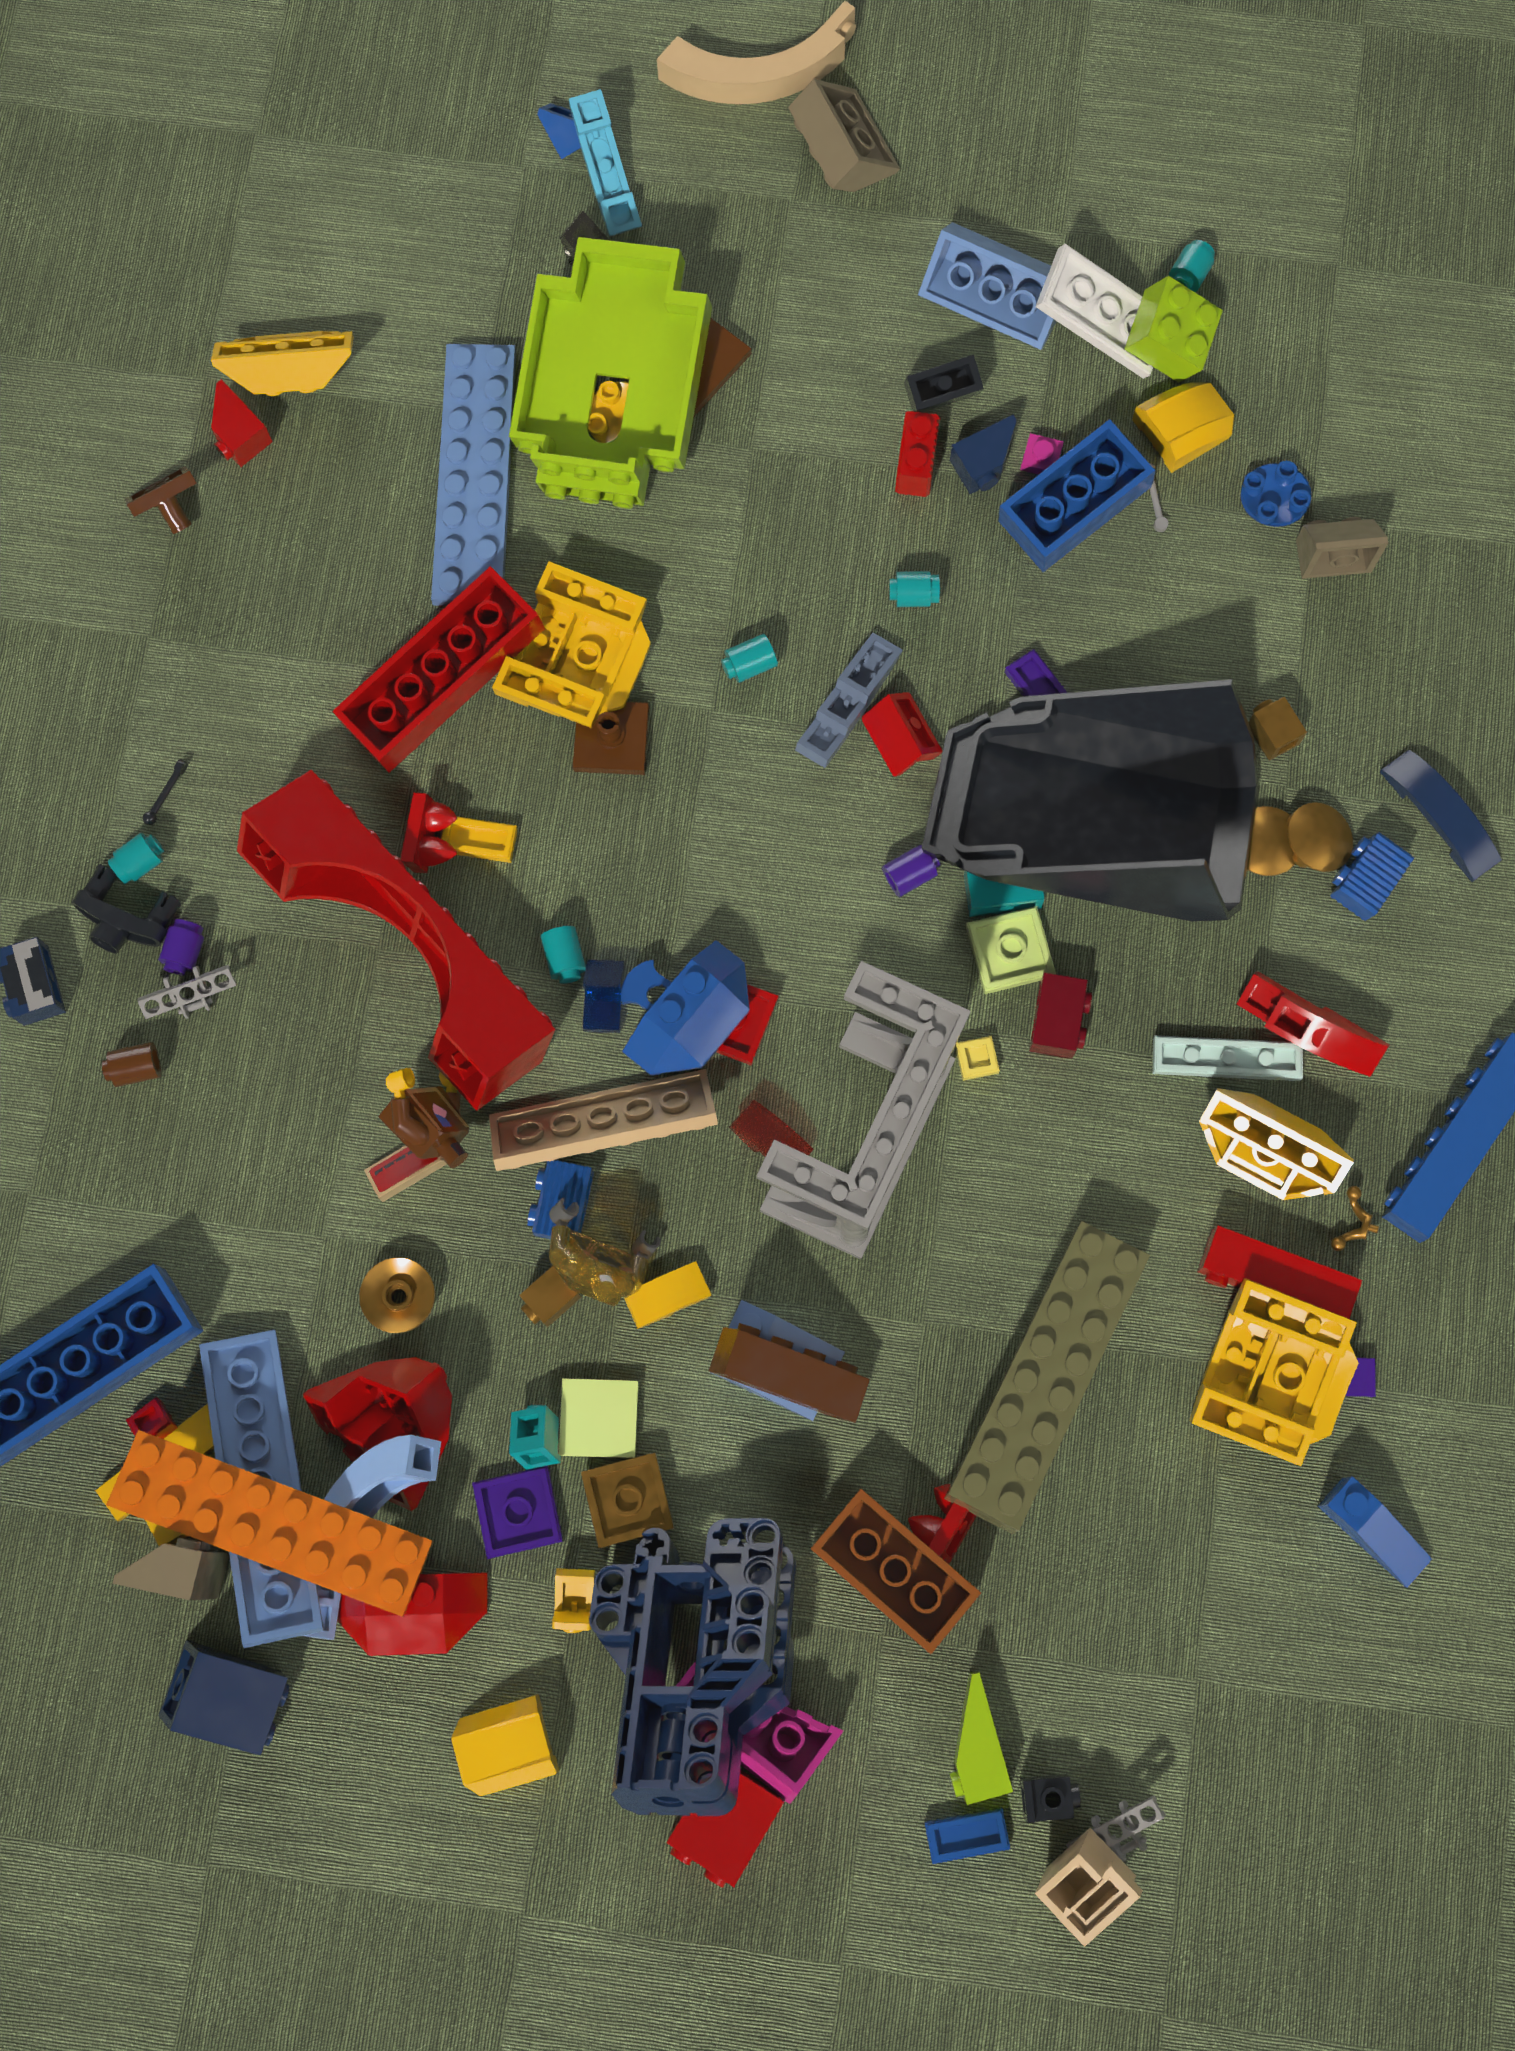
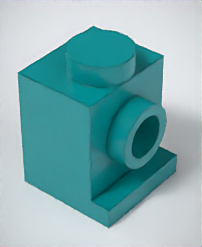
[509,1405,561,1470]

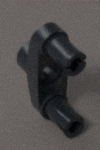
[71,864,182,954]

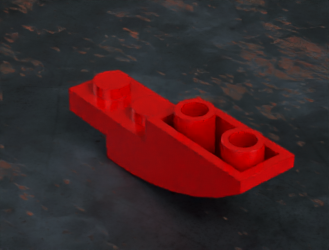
[1236,971,1390,1077]

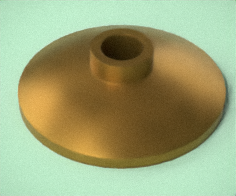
[359,1258,435,1333]

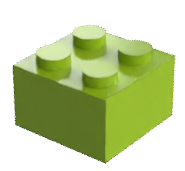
[1124,275,1223,383]

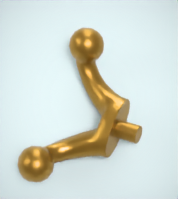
[1331,1186,1380,1251]

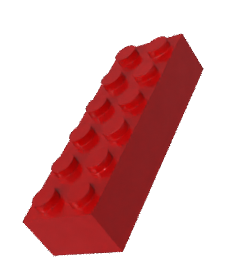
[332,566,545,773]

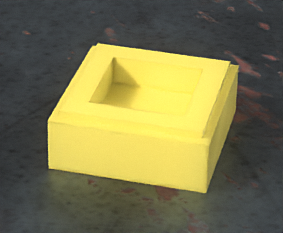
[955,1036,1000,1081]

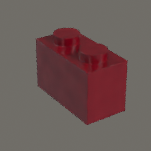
[1029,972,1092,1059]

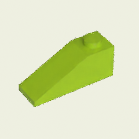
[949,1671,1013,1805]

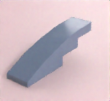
[795,633,903,768]

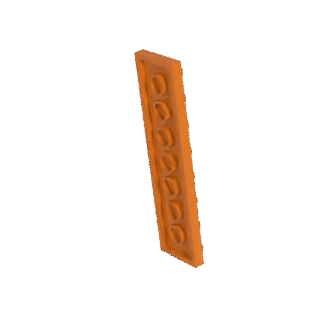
[106,1430,433,1617]

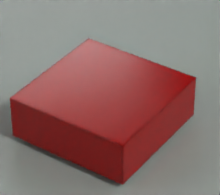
[126,1396,178,1439]

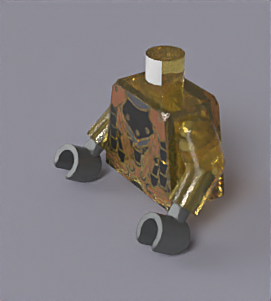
[549,1198,661,1306]

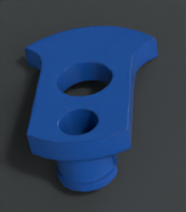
[621,960,672,1011]

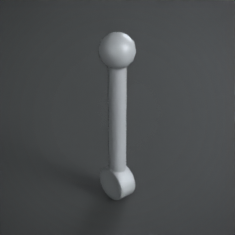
[1150,463,1168,532]

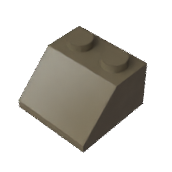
[1296,517,1388,579]

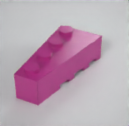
[676,1662,843,1804]

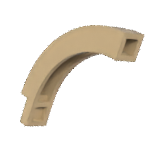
[657,1,856,104]

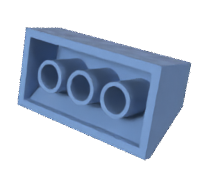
[918,222,1057,350]

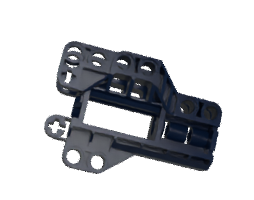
[589,1518,797,1816]

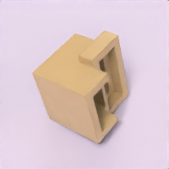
[1035,1828,1143,1947]

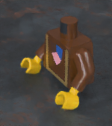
[378,1068,469,1169]

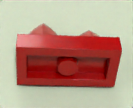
[400,793,457,873]
[908,1484,976,1564]

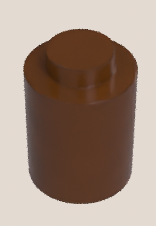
[102,1042,161,1087]

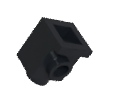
[1019,1774,1081,1823]

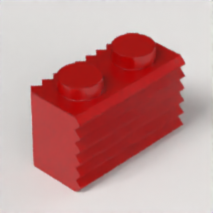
[895,411,940,497]

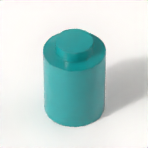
[721,633,778,683]
[540,926,586,984]

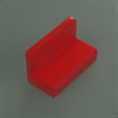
[862,692,943,777]

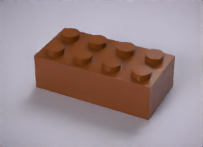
[810,1489,981,1654]

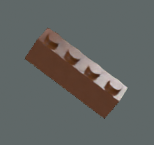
[708,1323,870,1423]

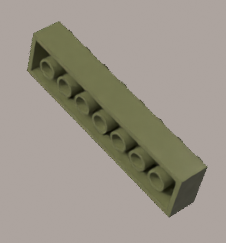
[944,1221,1150,1535]

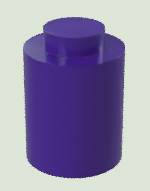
[882,845,940,898]

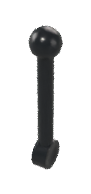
[142,759,188,825]

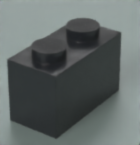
[904,354,984,413]

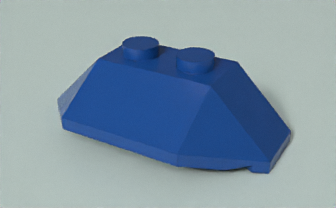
[622,940,750,1076]

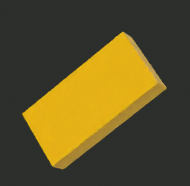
[441,817,518,863]

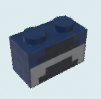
[0,937,66,1026]

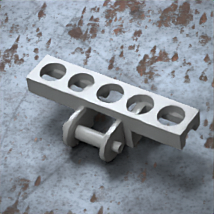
[137,965,236,1019]
[1066,1795,1166,1862]

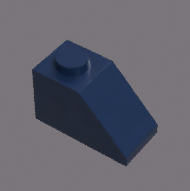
[950,415,1017,494]

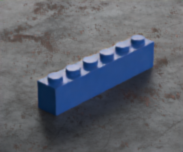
[1382,1032,1515,1243]

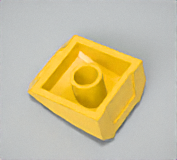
[1132,382,1234,473]
[451,1694,559,1796]

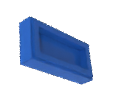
[924,1807,1010,1864]

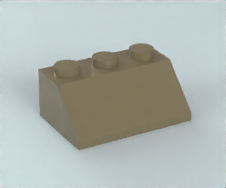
[788,79,900,192]
[112,1538,229,1600]

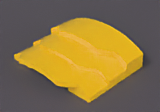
[492,561,651,728]
[1190,1278,1359,1466]

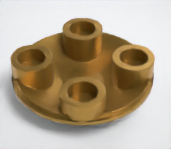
[1287,802,1353,872]
[1247,806,1296,876]

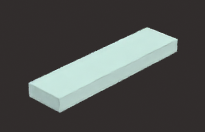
[1152,1035,1303,1081]

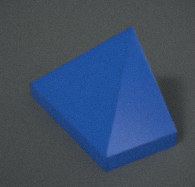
[537,103,612,159]

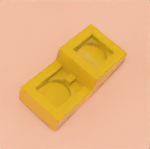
[623,1261,711,1329]

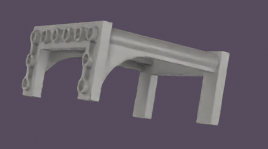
[757,961,971,1260]

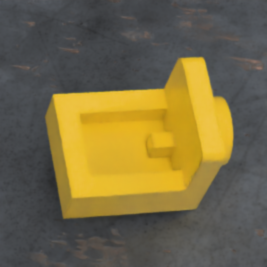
[552,1568,595,1633]

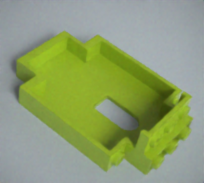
[509,237,712,509]

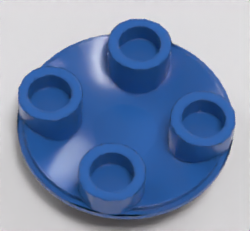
[1241,461,1312,527]

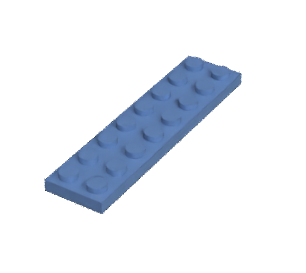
[431,344,516,606]
[199,1330,324,1648]

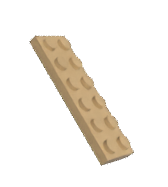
[489,1069,718,1171]

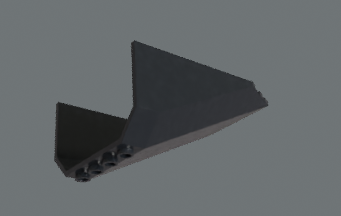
[922,679,1258,922]

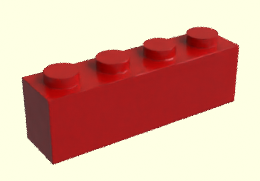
[1197,1225,1363,1319]

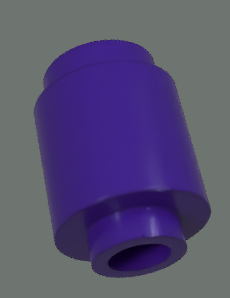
[158,919,204,976]

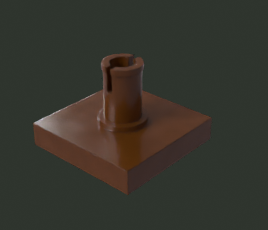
[125,466,197,534]
[573,702,649,775]

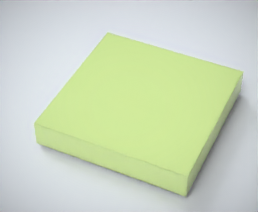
[966,906,1056,994]
[559,1379,639,1458]

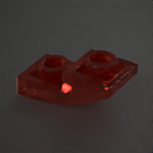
[729,1100,814,1157]

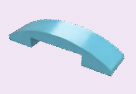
[568,89,642,237]

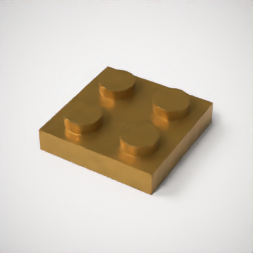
[581,1453,674,1548]

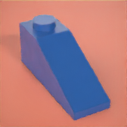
[1317,1476,1432,1588]

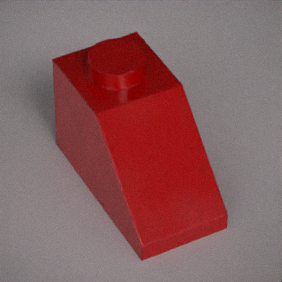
[211,379,273,467]

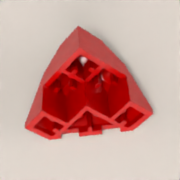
[303,1357,452,1511]

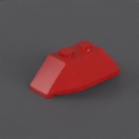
[337,1573,488,1656]

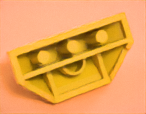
[211,331,354,396]
[1199,1088,1354,1200]

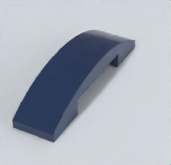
[1380,749,1502,882]

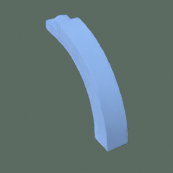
[302,1435,441,1640]

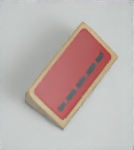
[364,1145,447,1202]

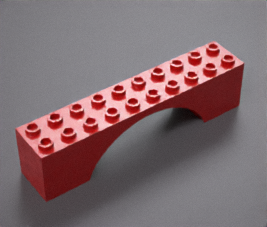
[237,769,555,1111]

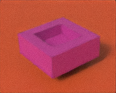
[1020,433,1064,475]

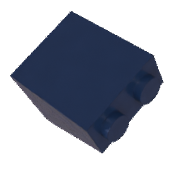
[158,1640,289,1756]

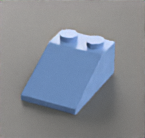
[710,1300,845,1421]

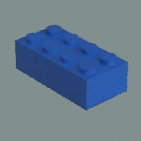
[999,419,1156,572]

